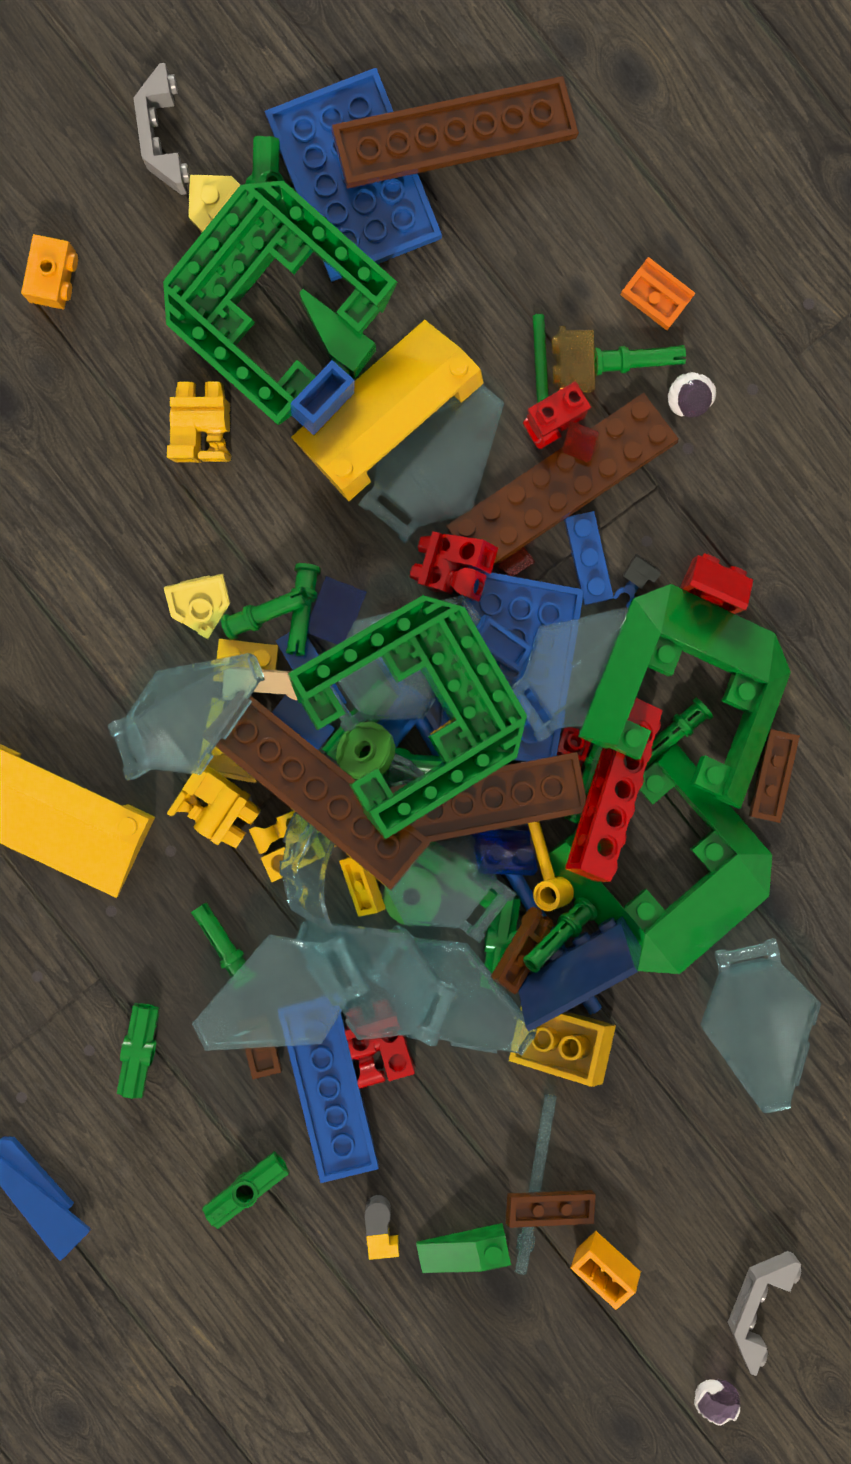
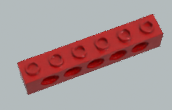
[565,698,663,882]

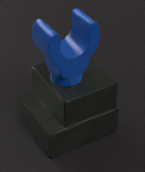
[614,554,661,608]

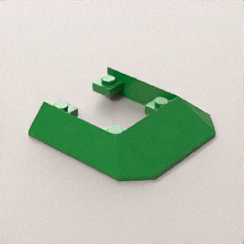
[163,180,398,425]
[578,584,791,809]
[287,595,527,839]
[548,743,772,974]

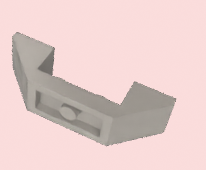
[133,63,190,195]
[728,1251,801,1376]

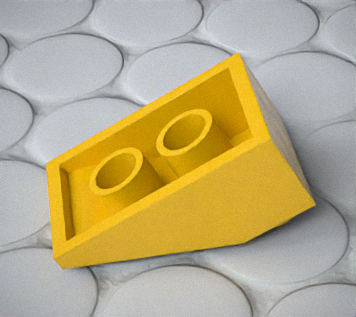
[509,1007,616,1087]

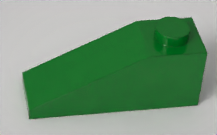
[299,289,376,379]
[416,1223,511,1273]

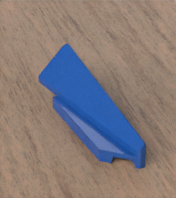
[0,1136,91,1261]

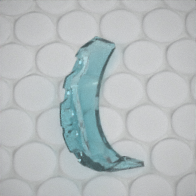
[280,754,424,934]

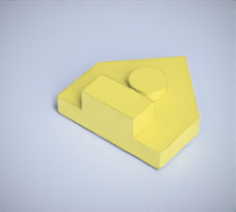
[189,175,240,233]
[164,574,231,639]

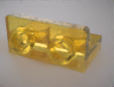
[552,326,595,392]

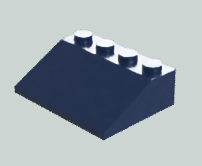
[519,916,642,1032]

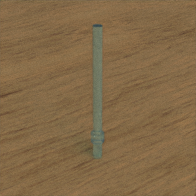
[515,1094,557,1275]

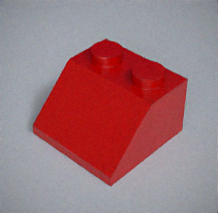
[680,554,753,614]

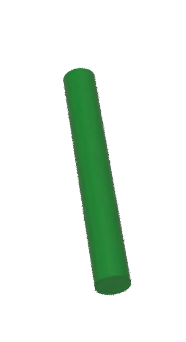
[533,314,549,403]

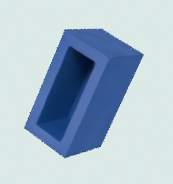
[291,360,355,435]

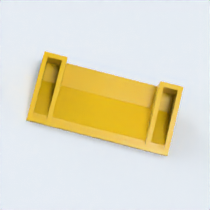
[291,320,484,501]
[0,744,155,898]

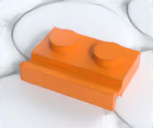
[620,257,695,331]

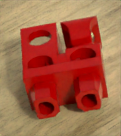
[523,381,591,449]
[409,531,498,602]
[345,998,415,1089]

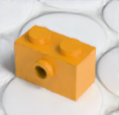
[21,234,78,310]
[571,1231,641,1310]

